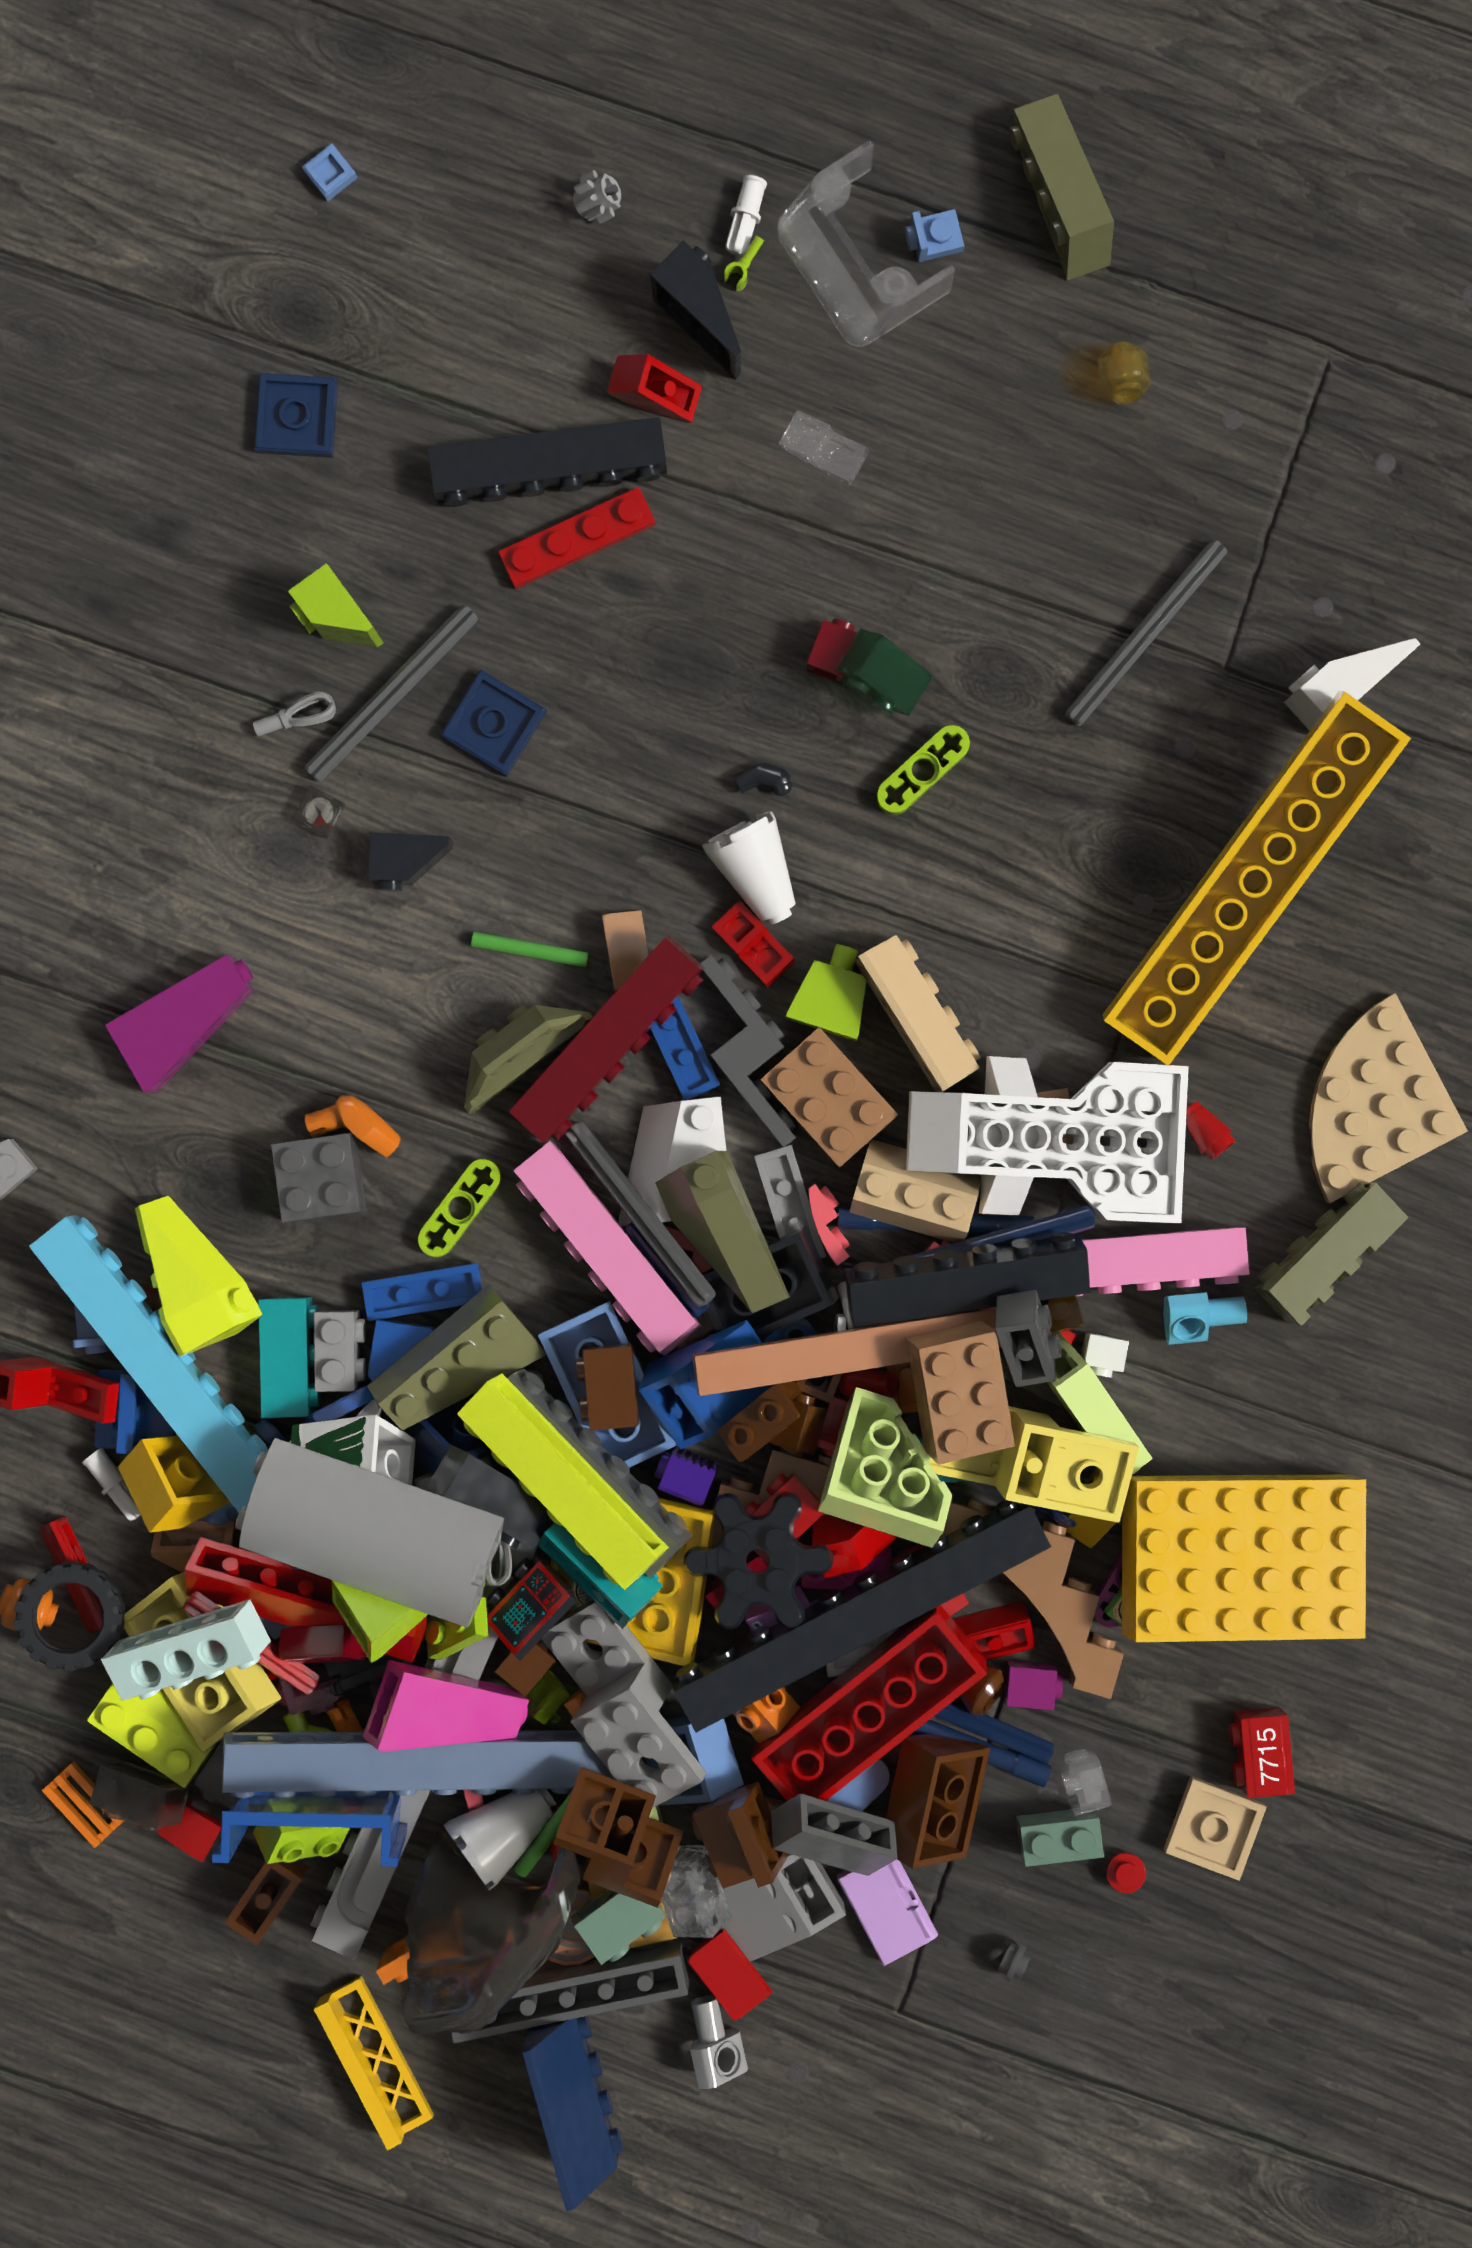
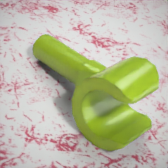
[724,235,764,291]

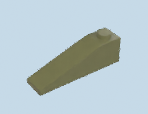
[655,1151,790,1313]

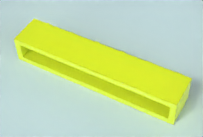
[457,1374,669,1590]

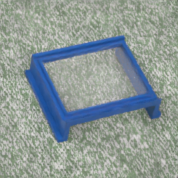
[212,1791,408,1867]

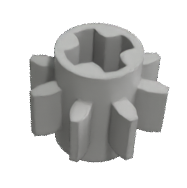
[573,170,621,224]

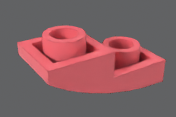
[808,1184,850,1266]

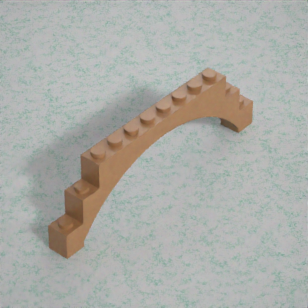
[712,1446,1124,1699]

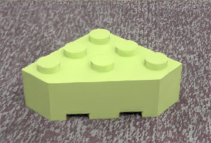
[818,1387,952,1548]

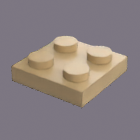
[1163,1776,1267,1881]

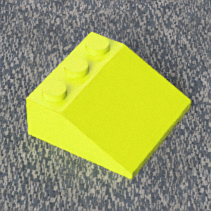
[87,1684,218,1788]

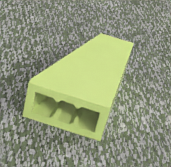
[1047,1333,1153,1474]

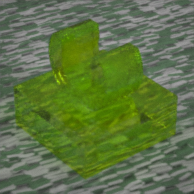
[526,1670,571,1725]

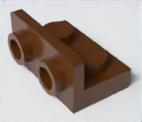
[717,1381,802,1462]

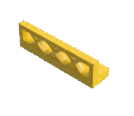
[314,1976,434,2151]

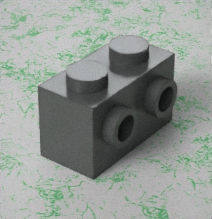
[995,1290,1062,1387]

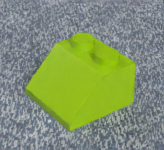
[288,563,383,648]

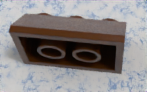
[886,1733,990,1869]

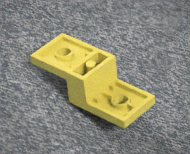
[922,1406,1139,1523]

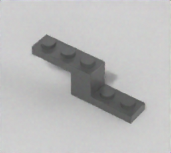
[700,955,797,1148]

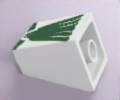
[289,1415,416,1485]

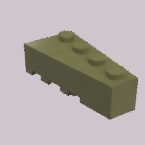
[1254,1182,1409,1326]

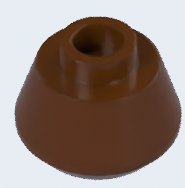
[959,1665,1007,1715]

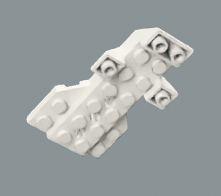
[906,1056,1189,1223]

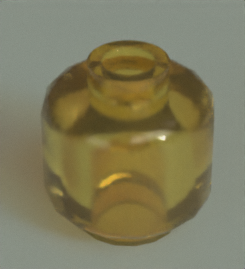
[1098,342,1151,404]

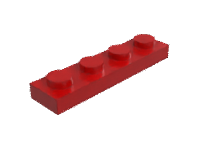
[498,487,656,589]

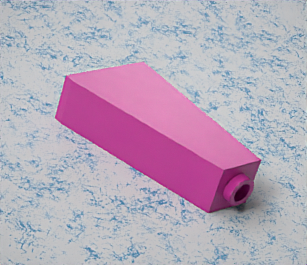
[363,1660,529,1752]

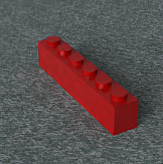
[185,1537,427,1663]

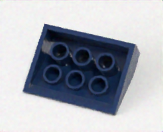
[522,2016,624,2211]

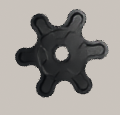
[683,1492,834,1629]

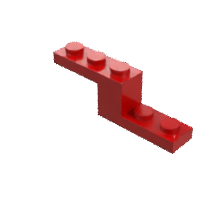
[0,1356,120,1424]

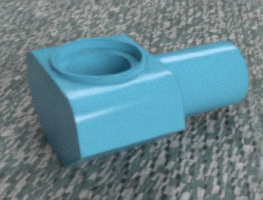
[1163,1292,1247,1345]

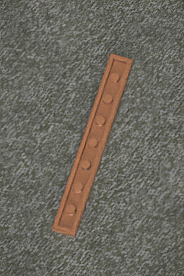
[692,1307,1002,1396]

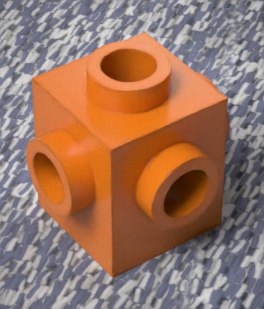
[733,1687,801,1743]

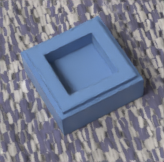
[302,143,358,202]

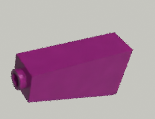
[105,954,254,1094]

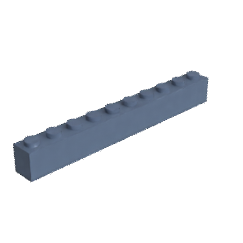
[222,1730,616,1798]

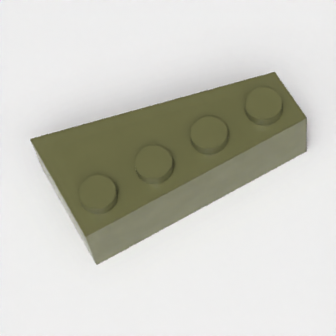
[1009,94,1114,281]
[367,1285,547,1431]

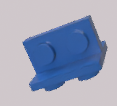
[94,1369,175,1454]

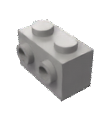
[314,1310,367,1392]

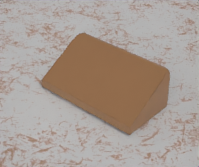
[602,910,649,992]

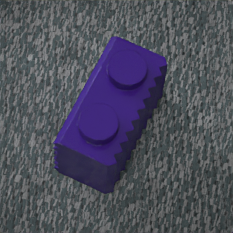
[654,1446,716,1506]

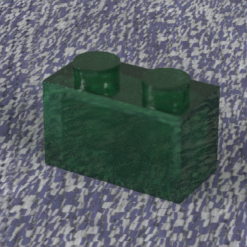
[836,629,933,716]

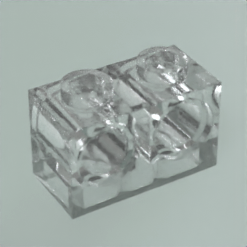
[662,1845,732,1938]

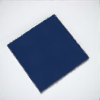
[254,373,338,458]
[440,669,547,777]

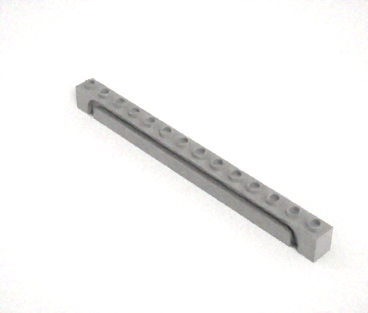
[310,1472,545,1960]

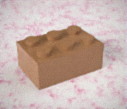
[760,1027,898,1168]
[906,1320,1015,1465]

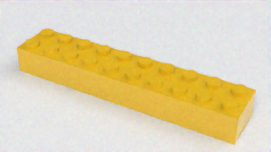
[1103,691,1411,1066]

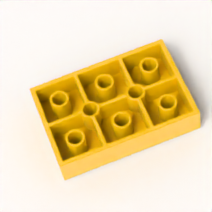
[1122,1474,1366,1642]

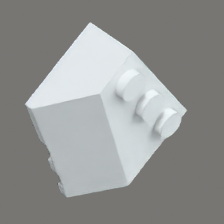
[618,1097,727,1226]

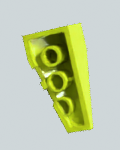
[135,1196,263,1357]

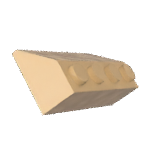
[855,935,981,1092]

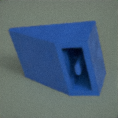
[638,1320,774,1449]

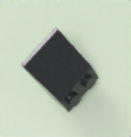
[650,240,741,380]

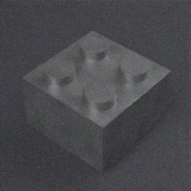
[271,1133,367,1223]

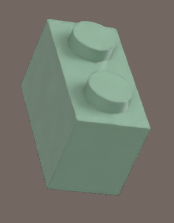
[1016,1807,1104,1867]
[570,1889,666,1965]

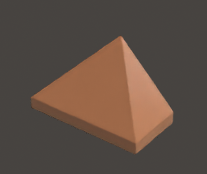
[151,1520,236,1573]

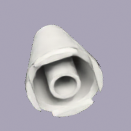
[702,811,796,925]
[443,1789,556,1891]

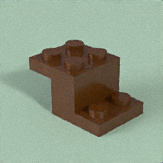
[553,1767,684,1908]
[692,1782,788,1889]

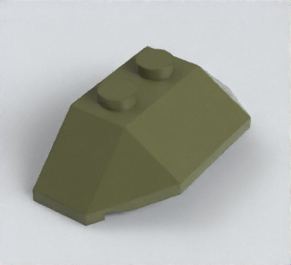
[464,1005,593,1114]

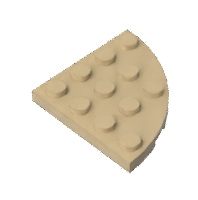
[1309,993,1468,1203]

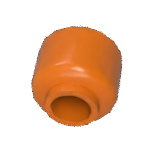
[0,1579,59,1631]

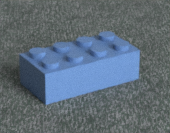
[538,1300,677,1467]

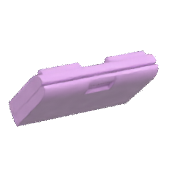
[837,1860,938,1966]

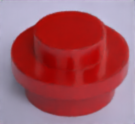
[1106,1852,1146,1893]

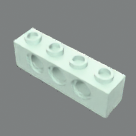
[101,1599,271,1701]

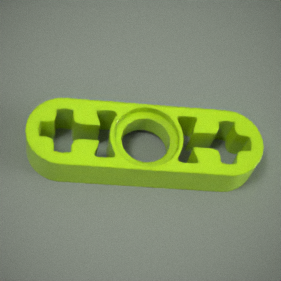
[877,725,970,815]
[418,1159,502,1257]

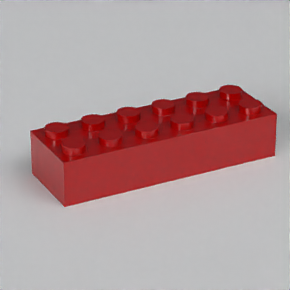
[752,1605,988,1801]

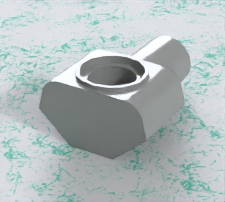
[690,1995,748,2089]

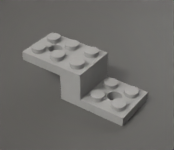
[541,1600,707,1808]

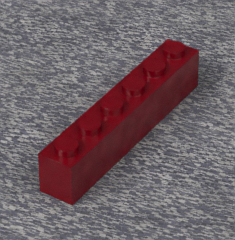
[509,936,705,1143]

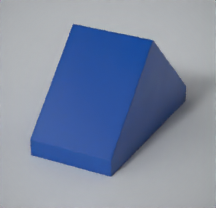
[368,1319,436,1381]

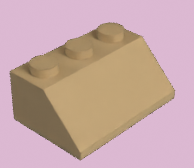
[849,1139,981,1243]

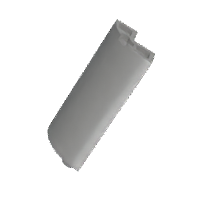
[235,1438,504,1628]

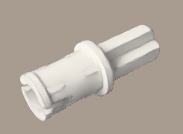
[725,175,767,256]
[82,1448,141,1521]

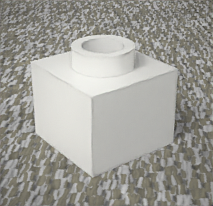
[1081,1332,1129,1377]

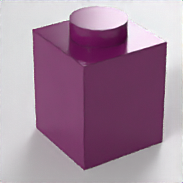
[1003,1660,1063,1710]

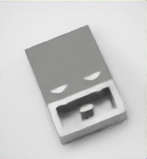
[703,1854,846,1962]

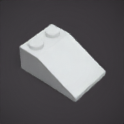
[1284,638,1420,731]

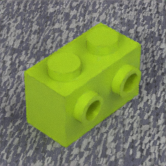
[253,1797,350,1864]

